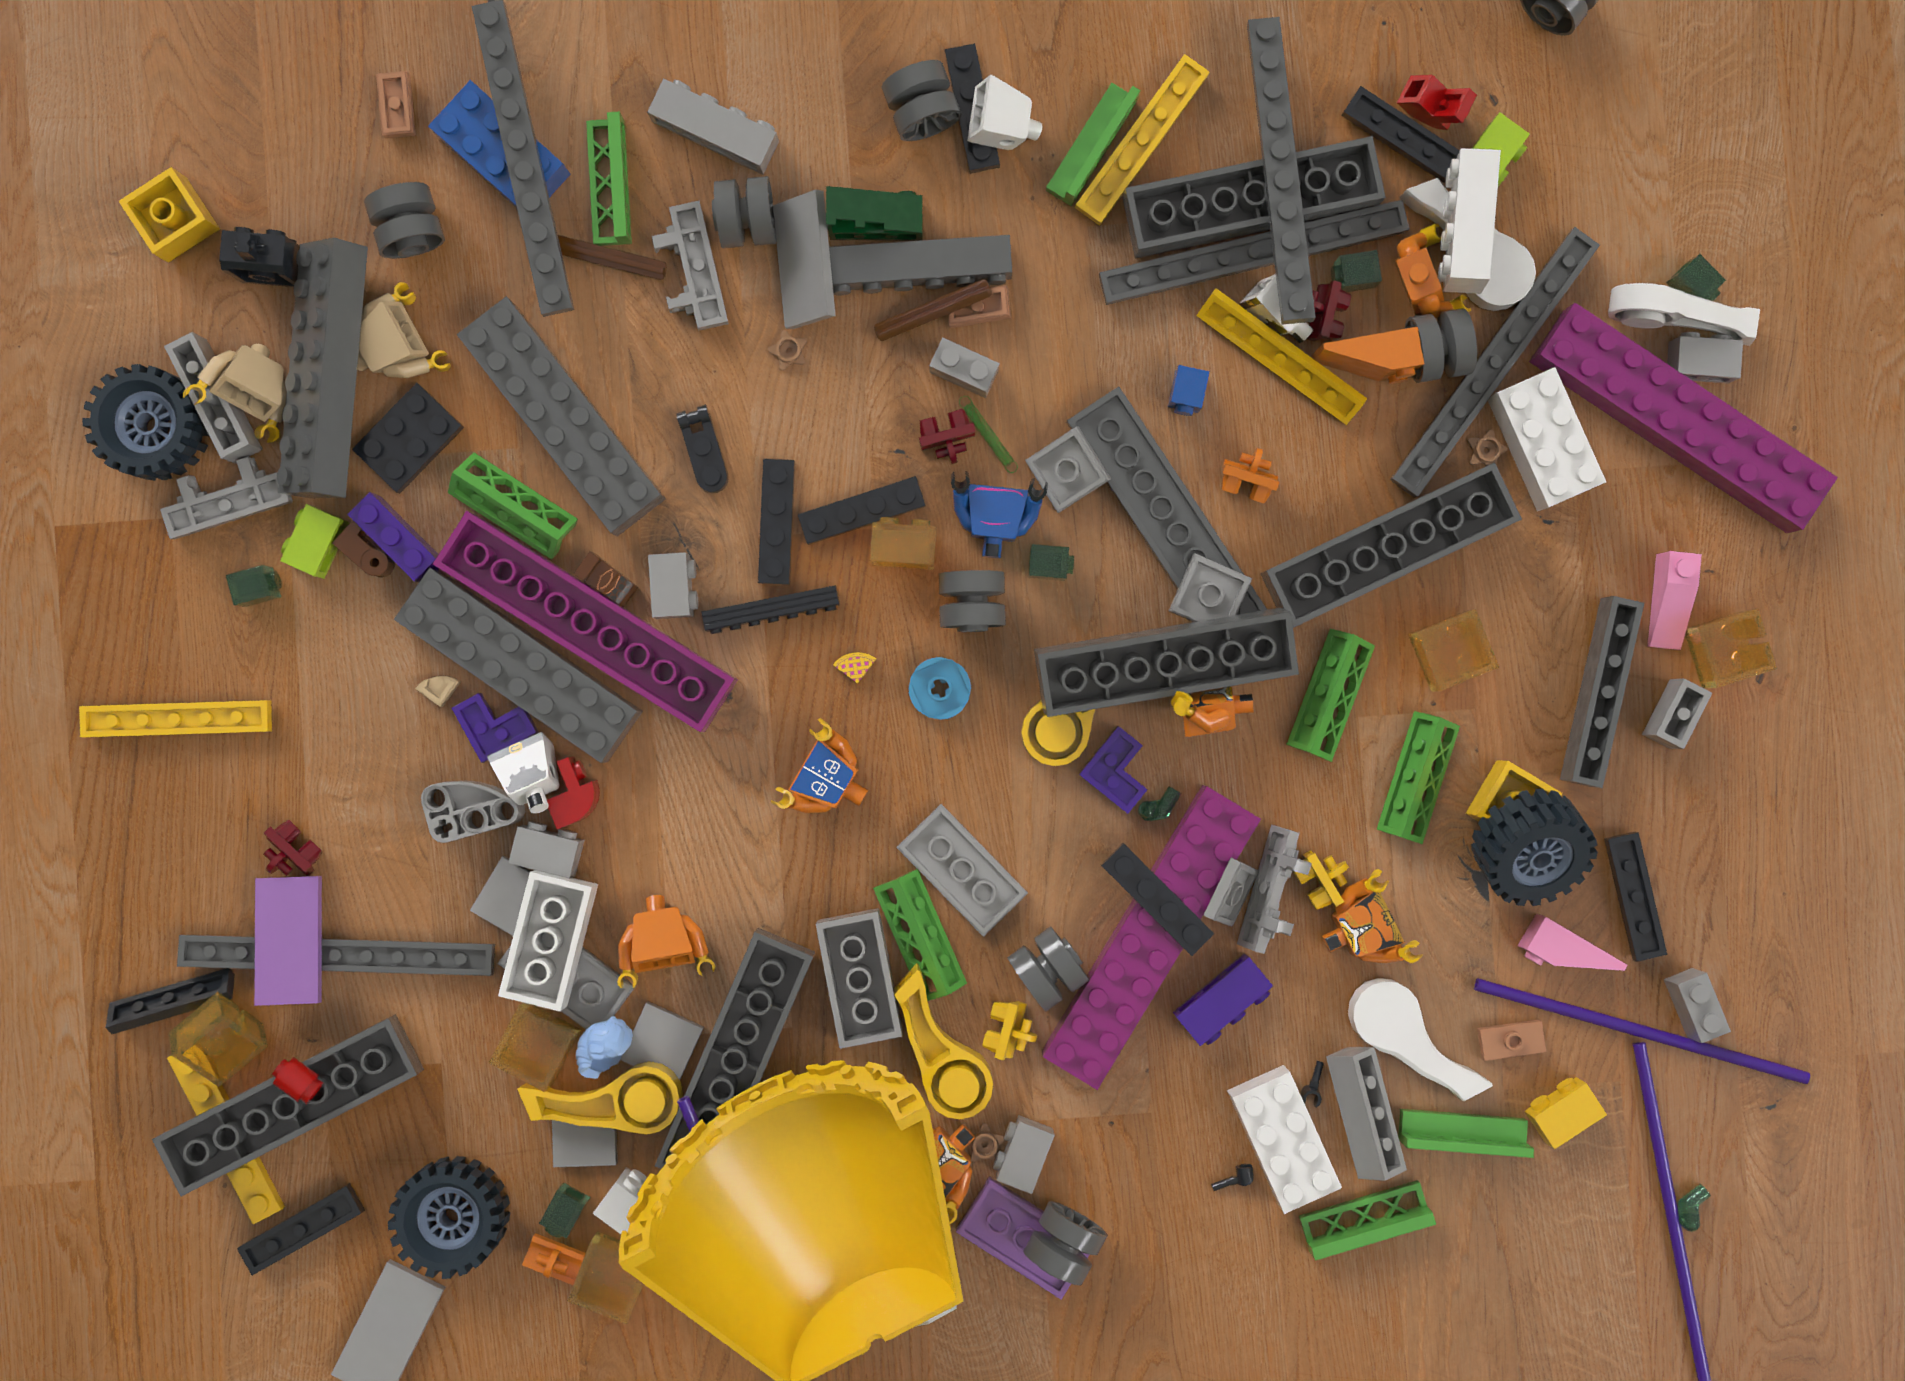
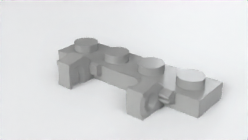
[652,201,729,331]
[160,457,293,539]
[1237,824,1312,954]

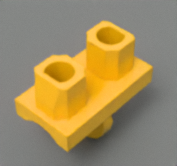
[1293,850,1349,909]
[982,1001,1038,1060]

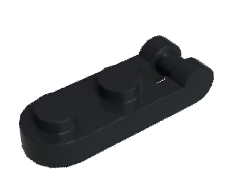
[676,404,728,493]

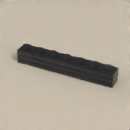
[701,585,840,634]

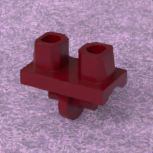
[1306,280,1351,341]
[919,409,976,464]
[263,820,322,876]

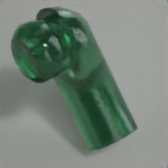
[1138,786,1182,822]
[1678,1184,1711,1232]

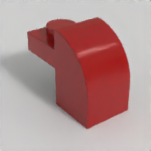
[1397,75,1477,130]
[547,756,600,830]

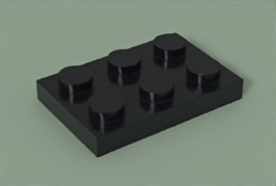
[352,383,464,494]

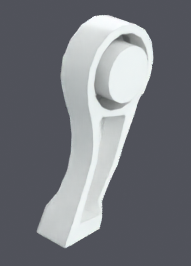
[1399,178,1536,311]
[1608,283,1760,346]
[1348,978,1493,1101]

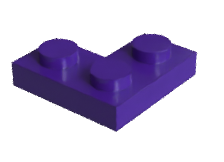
[451,693,539,763]
[1079,726,1148,814]

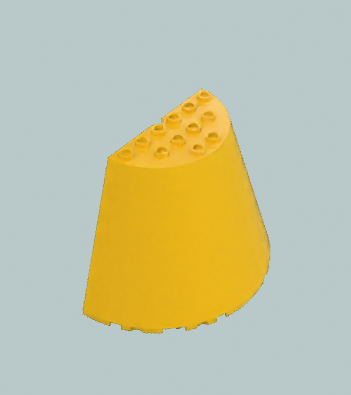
[619,1060,964,1381]

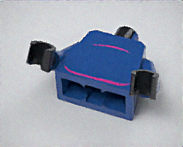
[951,471,1048,558]

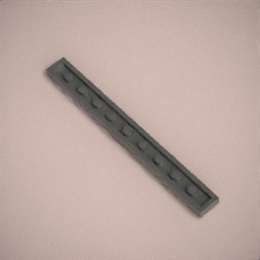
[471,0,575,317]
[1247,17,1316,325]
[1099,200,1410,305]
[1390,227,1600,498]
[177,935,495,976]

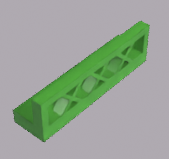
[1046,83,1141,207]
[586,111,632,246]
[447,453,578,560]
[1286,628,1375,762]
[1376,711,1460,844]
[873,869,967,1001]
[1398,1109,1534,1158]
[1299,1180,1436,1261]

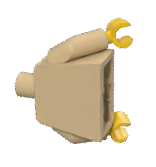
[357,282,451,378]
[183,344,287,443]

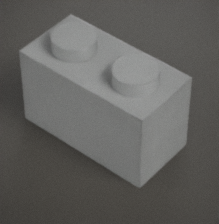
[1667,332,1743,384]
[929,337,1000,398]
[648,552,699,619]
[1642,678,1712,749]
[508,821,585,878]
[1663,968,1731,1043]
[993,1115,1055,1194]

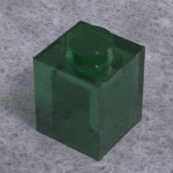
[1331,250,1382,292]
[1666,254,1726,301]
[1028,544,1074,581]
[226,565,282,607]
[539,1182,591,1239]

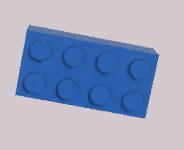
[428,80,571,208]

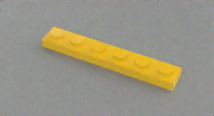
[1075,54,1210,226]
[1196,288,1367,425]
[79,700,272,737]
[167,1041,285,1224]

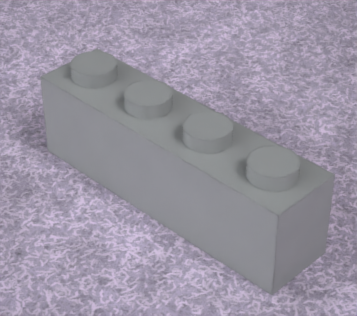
[647,78,779,175]
[164,332,263,464]
[1326,1047,1407,1181]

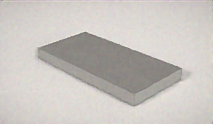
[773,189,836,329]
[896,804,1028,937]
[497,946,636,1029]
[331,1259,446,1381]

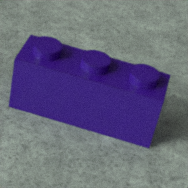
[347,492,439,582]
[1173,953,1273,1046]

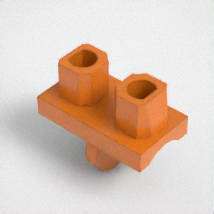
[1221,448,1280,503]
[522,1233,588,1286]

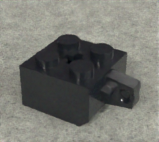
[219,227,300,287]

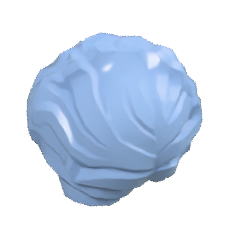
[576,1016,633,1079]

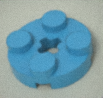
[909,657,971,720]

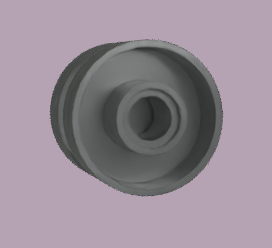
[1520,0,1599,36]
[881,60,962,141]
[712,176,776,249]
[364,182,445,259]
[1405,308,1477,383]
[939,570,1006,632]
[1007,926,1089,1012]
[1023,1201,1108,1286]

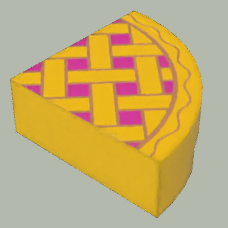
[833,652,876,683]

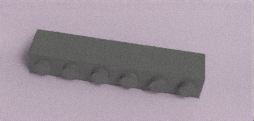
[829,235,1012,296]
[1560,596,1644,788]

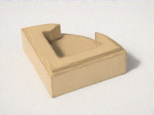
[415,676,461,707]

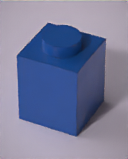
[1168,365,1210,416]

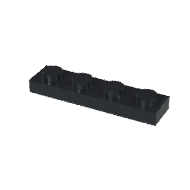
[945,43,1000,174]
[1341,86,1460,183]
[758,459,795,585]
[798,476,926,545]
[1604,832,1668,962]
[1101,843,1214,956]
[105,968,235,1034]
[237,1183,365,1276]

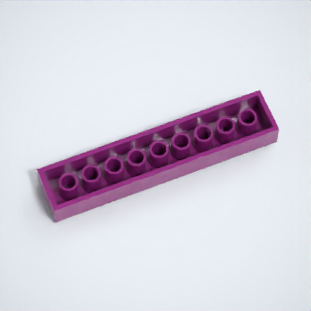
[1529,303,1838,533]
[433,511,738,732]
[1041,785,1261,1090]

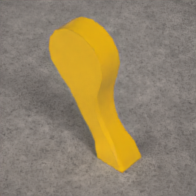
[1021,700,1095,766]
[894,963,993,1119]
[517,1061,683,1135]

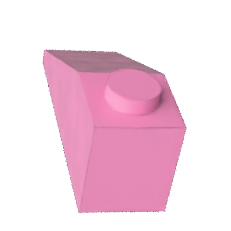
[1648,551,1702,650]
[1518,914,1628,971]

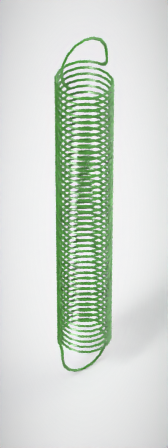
[959,396,1018,473]

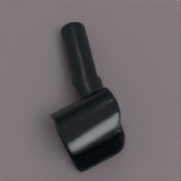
[1301,1061,1324,1107]
[1211,1164,1254,1191]

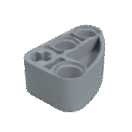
[421,780,525,843]

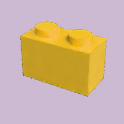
[1524,1077,1607,1150]

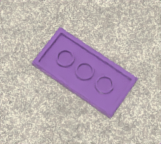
[254,876,322,1006]
[956,1177,1089,1299]

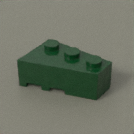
[826,186,923,241]

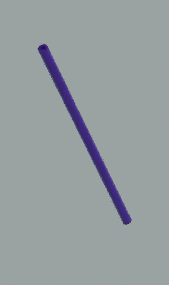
[1474,978,1810,1084]
[1633,1042,1711,1381]

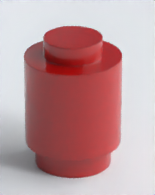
[272,1057,323,1104]

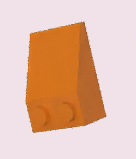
[1311,327,1424,384]

